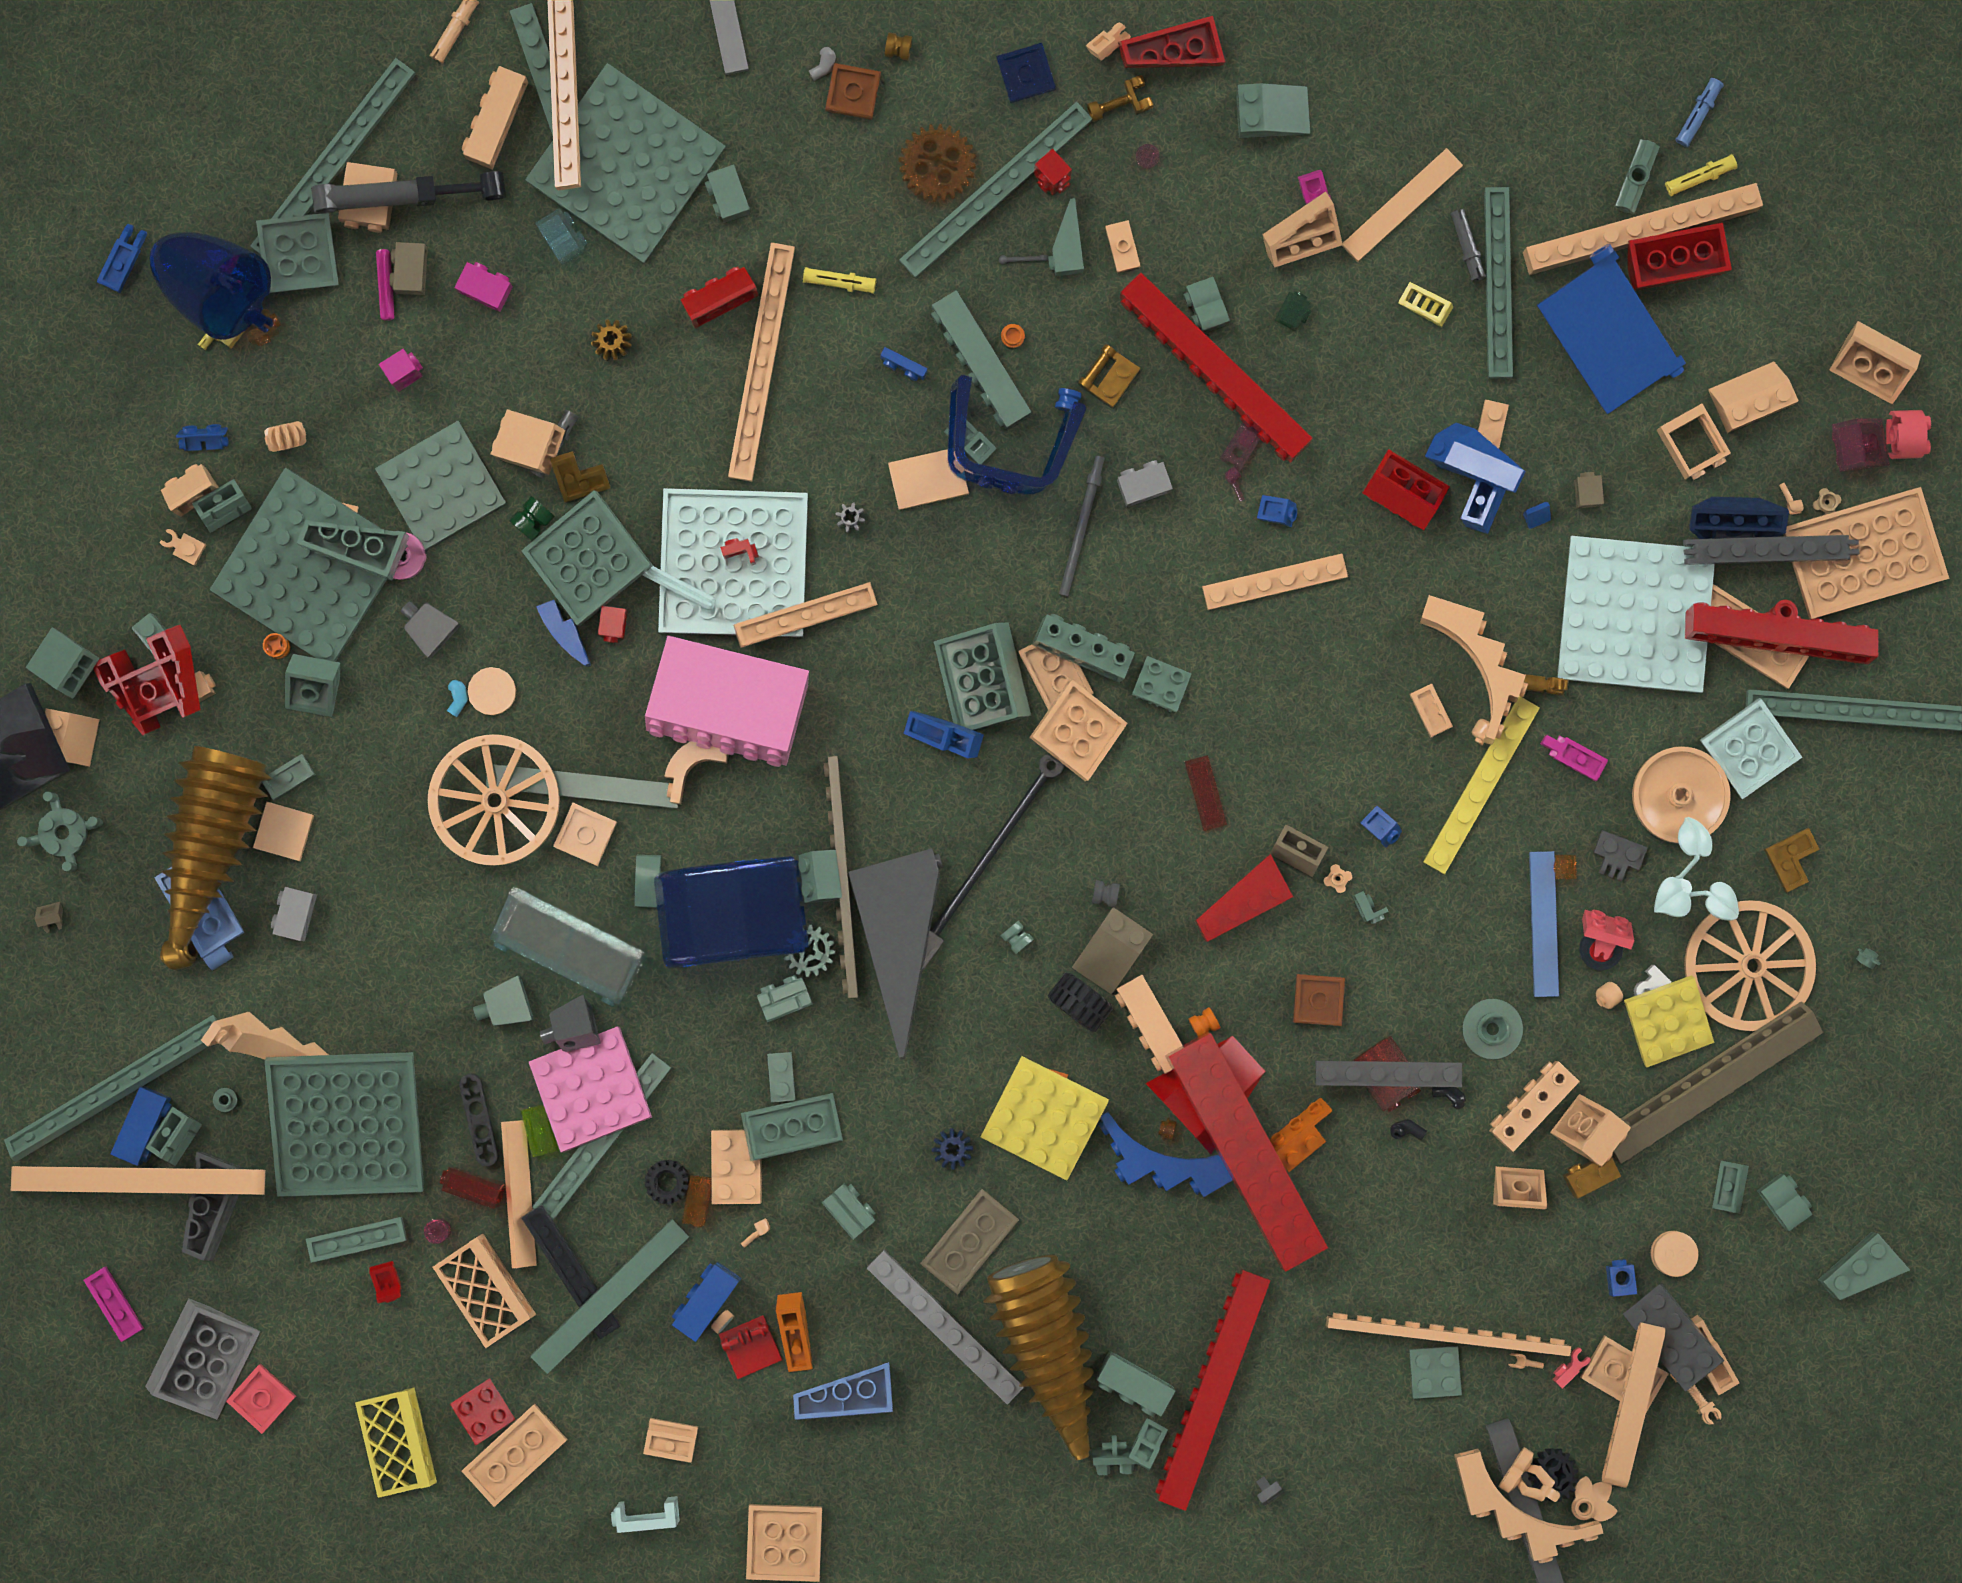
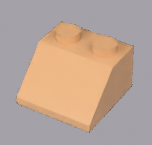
[161,464,219,517]
[45,708,100,767]

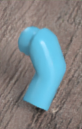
[447,680,468,717]

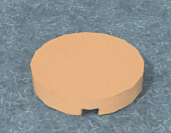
[468,667,516,716]

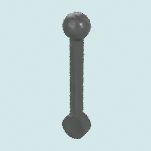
[999,255,1048,265]

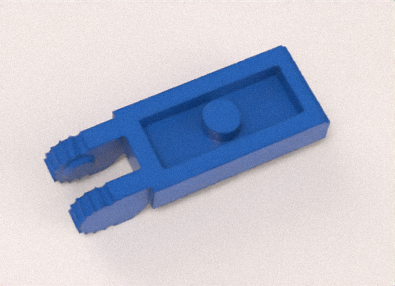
[97,224,147,293]

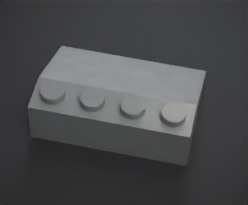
[145,1298,260,1420]

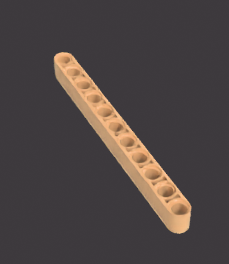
[11,1166,265,1195]

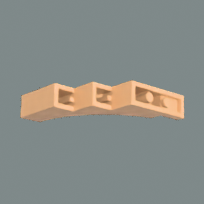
[201,1012,329,1060]

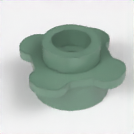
[1856,948,1881,969]

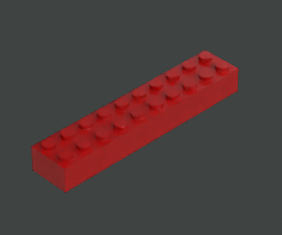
[1165,1032,1328,1272]

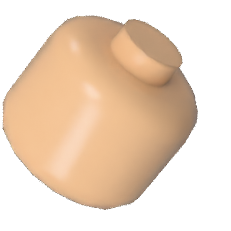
[1472,719,1489,745]
[1596,982,1623,1009]

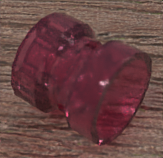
[424,1218,451,1244]

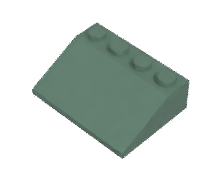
[934,622,1031,730]

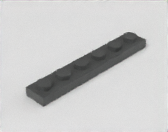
[1315,1061,1462,1087]

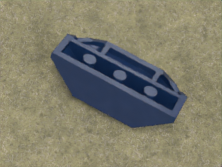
[1689,497,1789,539]

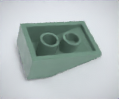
[1236,83,1310,138]

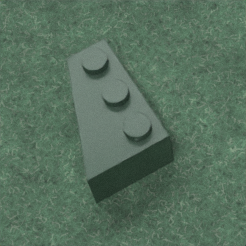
[1818,1232,1910,1300]

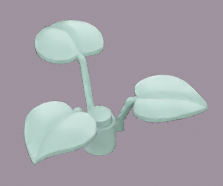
[1654,817,1739,921]

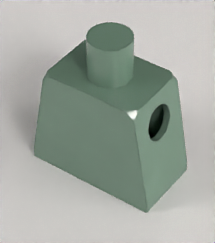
[473,976,534,1026]

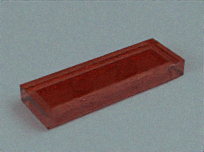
[1184,755,1227,831]

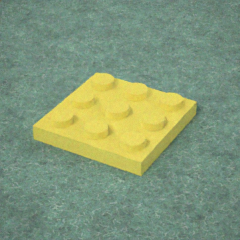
[1624,975,1714,1067]

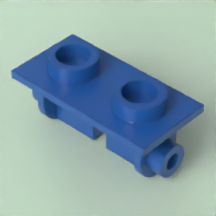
[176,424,229,451]

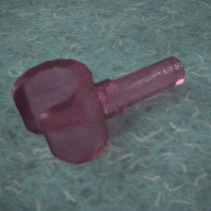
[1224,467,1245,502]

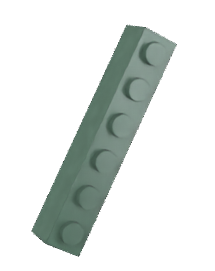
[931,290,1032,430]

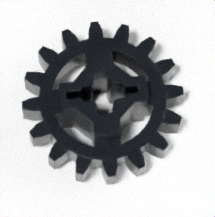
[1528,1448,1579,1502]

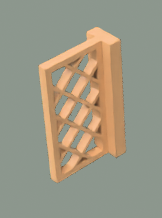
[433,1234,536,1348]

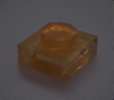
[1554,855,1576,879]

